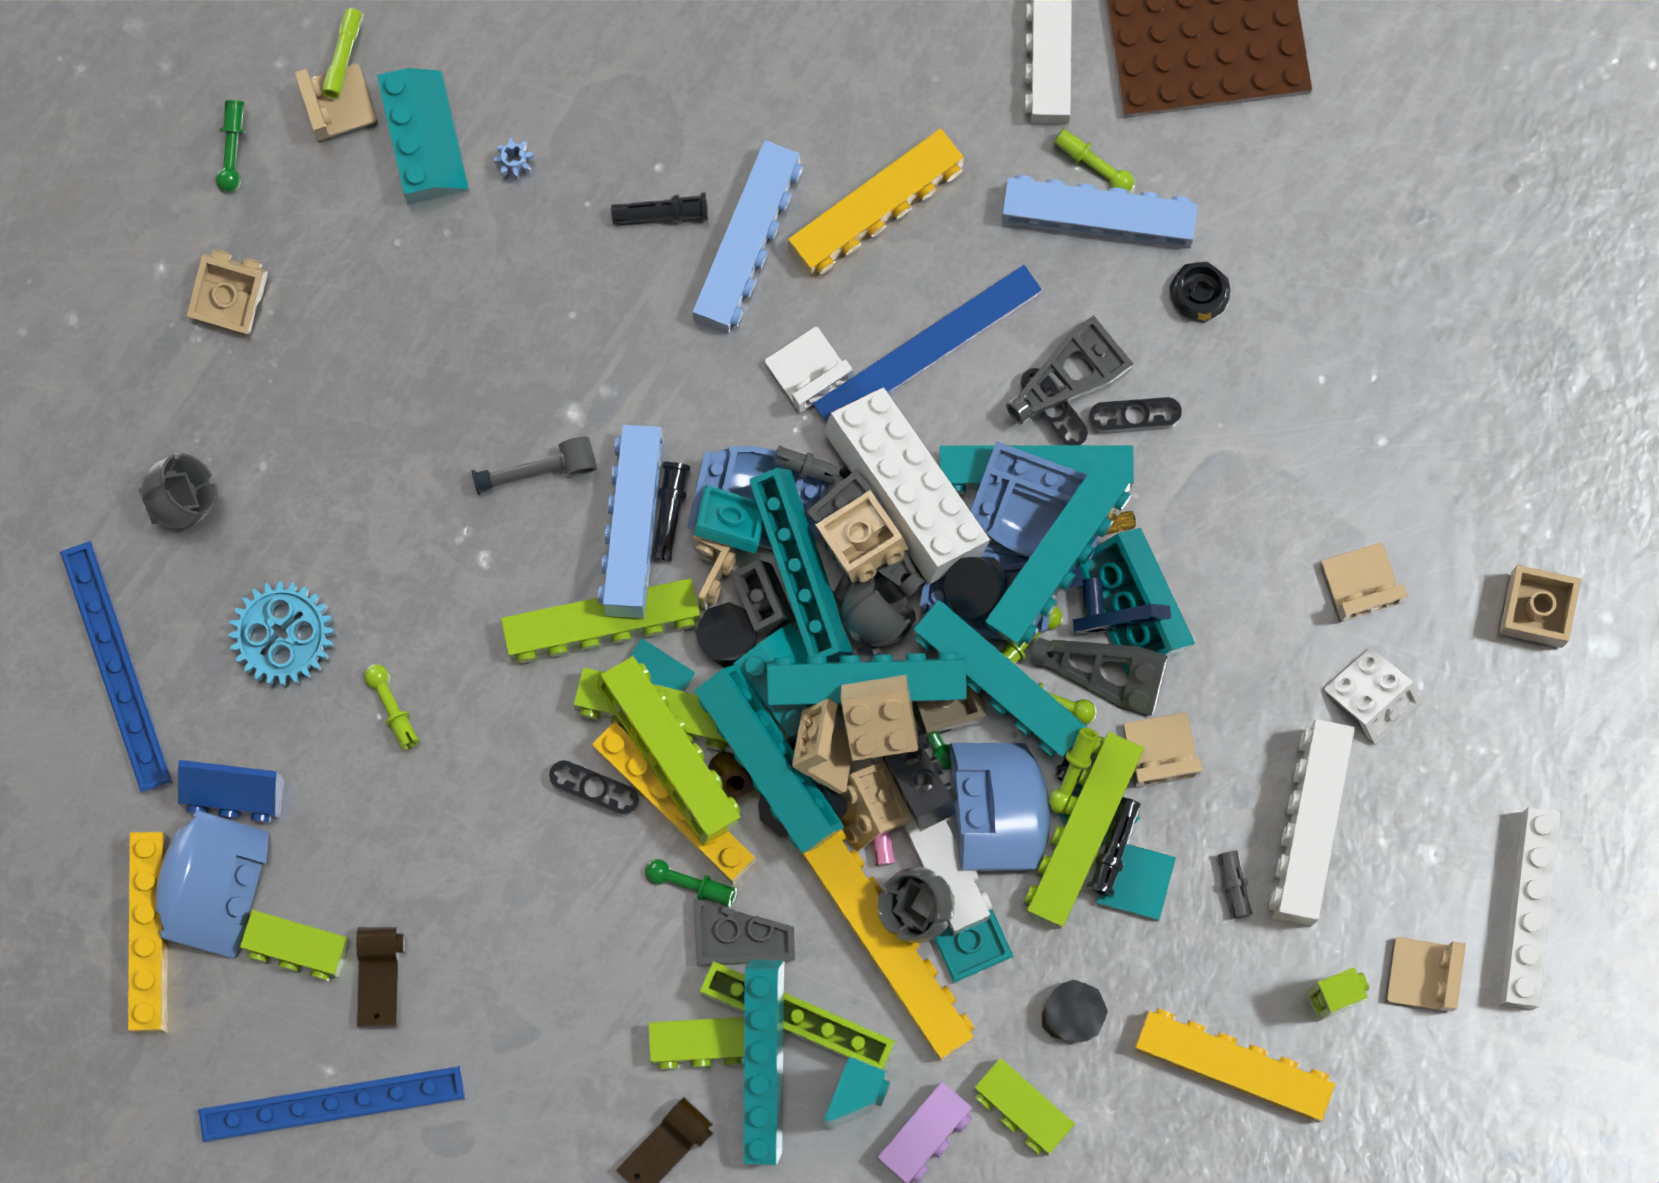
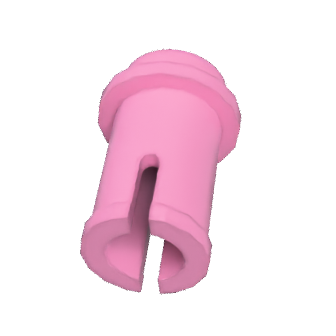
[872,830,896,866]

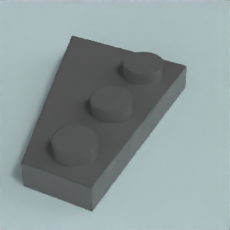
[694,899,795,965]

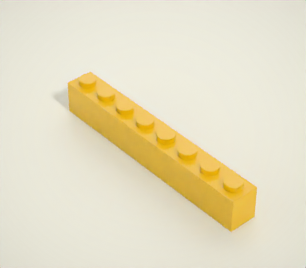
[798,830,975,1061]

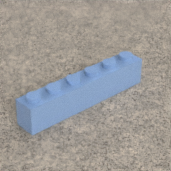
[693,140,803,333]
[1002,175,1198,248]
[598,425,663,619]

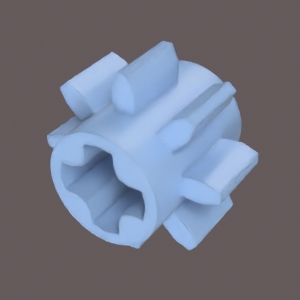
[494,138,534,180]

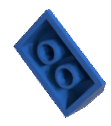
[178,760,285,823]

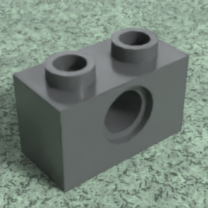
[731,559,796,635]

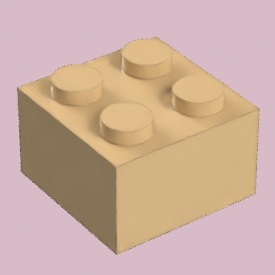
[1499,565,1581,648]
[841,675,918,761]

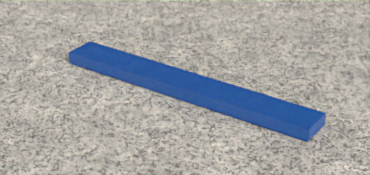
[813,265,1042,424]
[60,541,173,794]
[198,1066,466,1143]

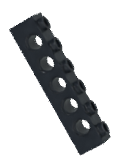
[834,644,958,831]

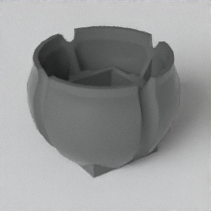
[138,453,217,529]
[838,573,916,649]
[878,867,955,943]

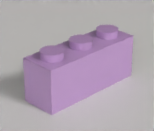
[877,1082,972,1183]

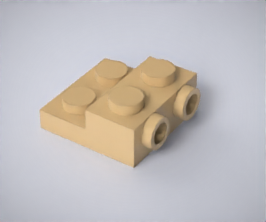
[187,249,269,334]
[815,490,908,583]

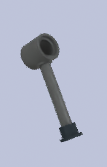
[472,436,597,495]

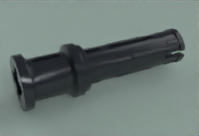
[611,192,708,225]
[651,461,691,561]
[1086,797,1141,898]

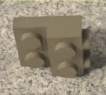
[912,675,986,736]

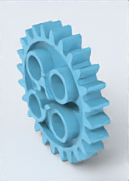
[228,581,335,687]

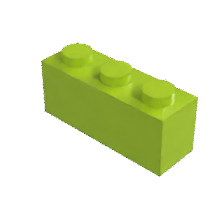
[240,909,350,981]
[1306,967,1370,1021]
[649,1017,744,1070]
[973,1058,1075,1156]

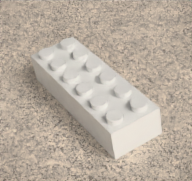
[823,387,990,584]
[1269,719,1355,927]

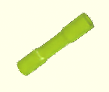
[322,8,363,99]

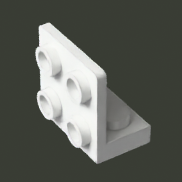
[765,327,853,413]
[1325,648,1422,744]

